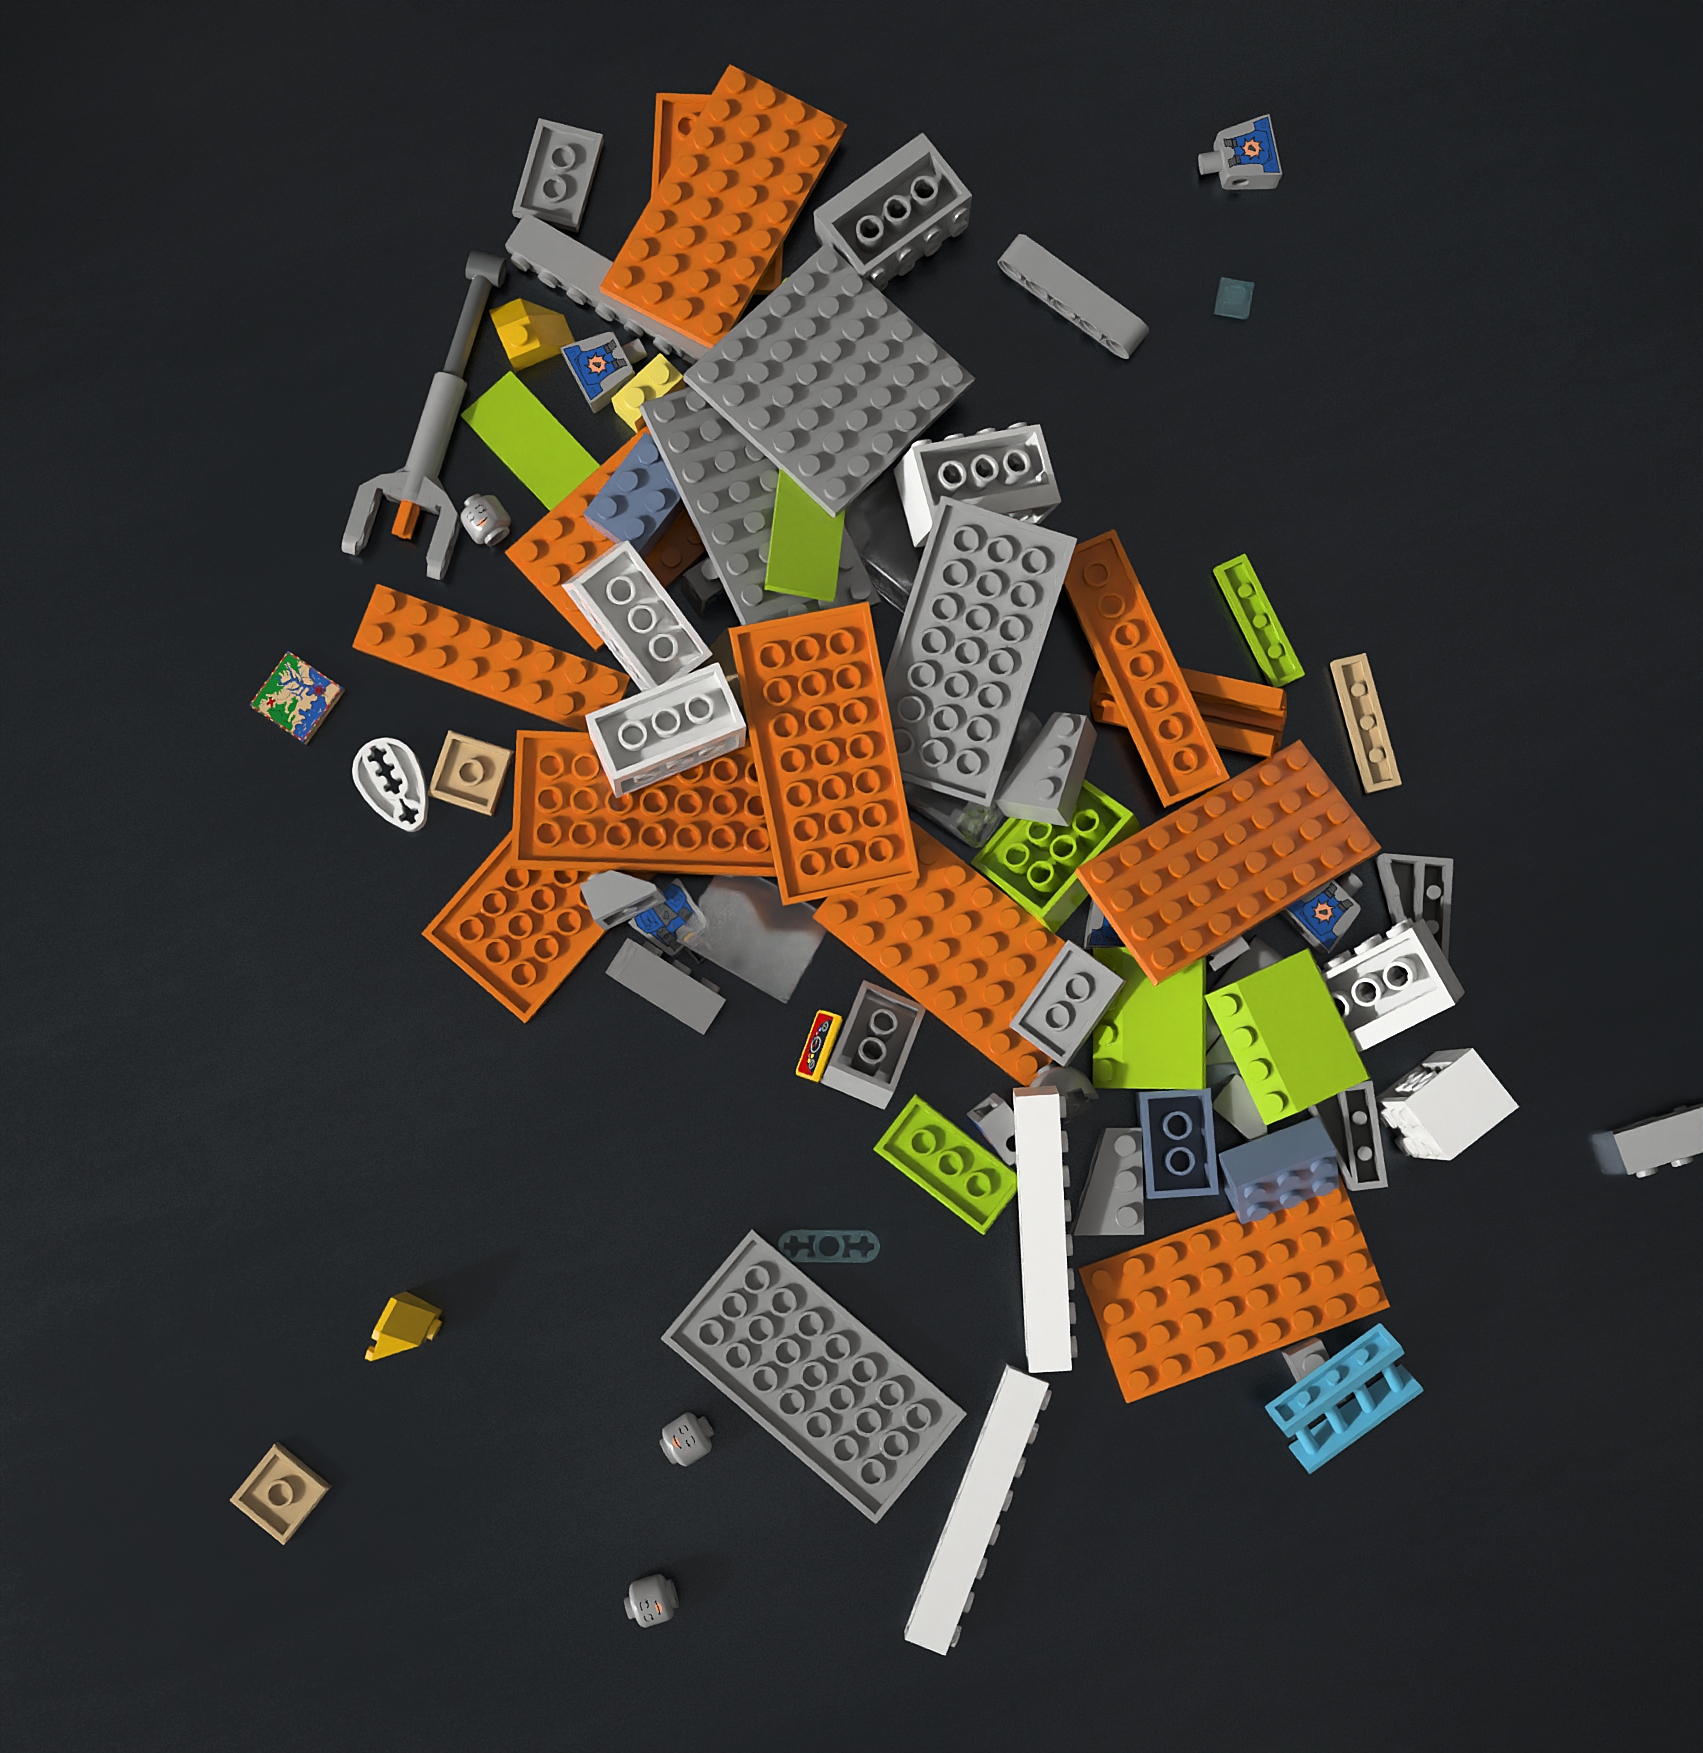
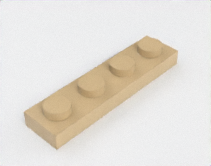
[1330,653,1402,794]

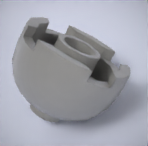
[1029,1064,1099,1124]

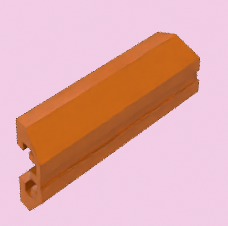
[1089,667,1287,759]

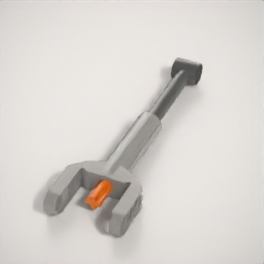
[342,249,507,581]

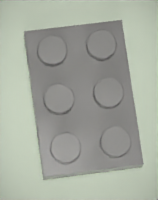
[512,118,604,233]
[1009,940,1127,1067]

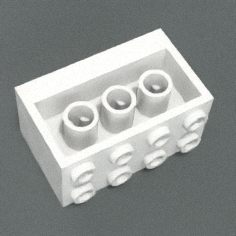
[893,422,1061,548]
[562,540,713,692]
[585,662,746,798]
[1318,917,1465,1052]
[1375,1048,1519,1161]

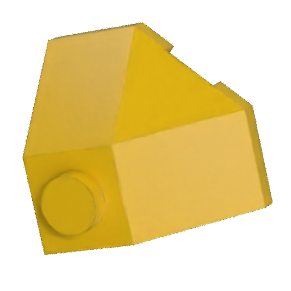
[489,298,575,373]
[365,1291,442,1361]

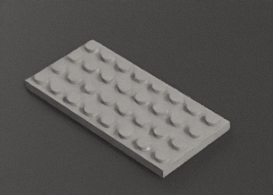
[639,387,881,625]
[883,495,1078,807]
[661,1229,967,1524]

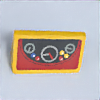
[796,1010,843,1083]

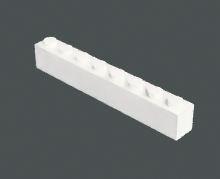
[1013,1086,1077,1373]
[904,1364,1052,1656]

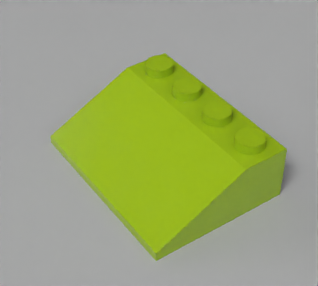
[970,779,1143,934]
[1093,947,1206,1090]
[1205,948,1370,1126]

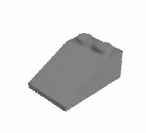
[820,980,926,1109]

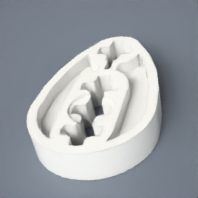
[352,738,429,832]

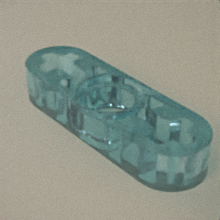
[778,1229,880,1263]

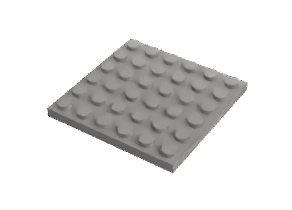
[683,243,976,518]

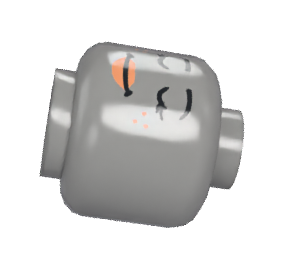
[460,494,511,546]
[659,1412,714,1467]
[624,1574,679,1628]

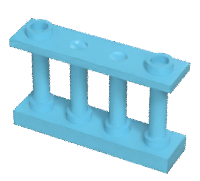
[1265,1323,1424,1474]

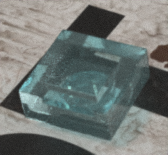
[1214,277,1254,320]

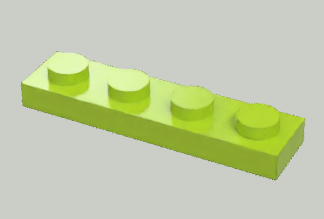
[1213,554,1305,688]

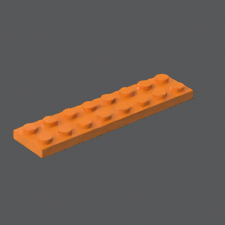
[1062,529,1230,808]
[352,584,632,733]

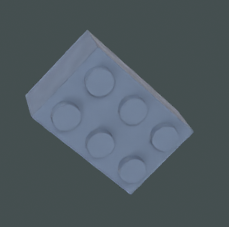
[583,432,686,561]
[1135,1088,1219,1199]
[1219,1116,1339,1224]

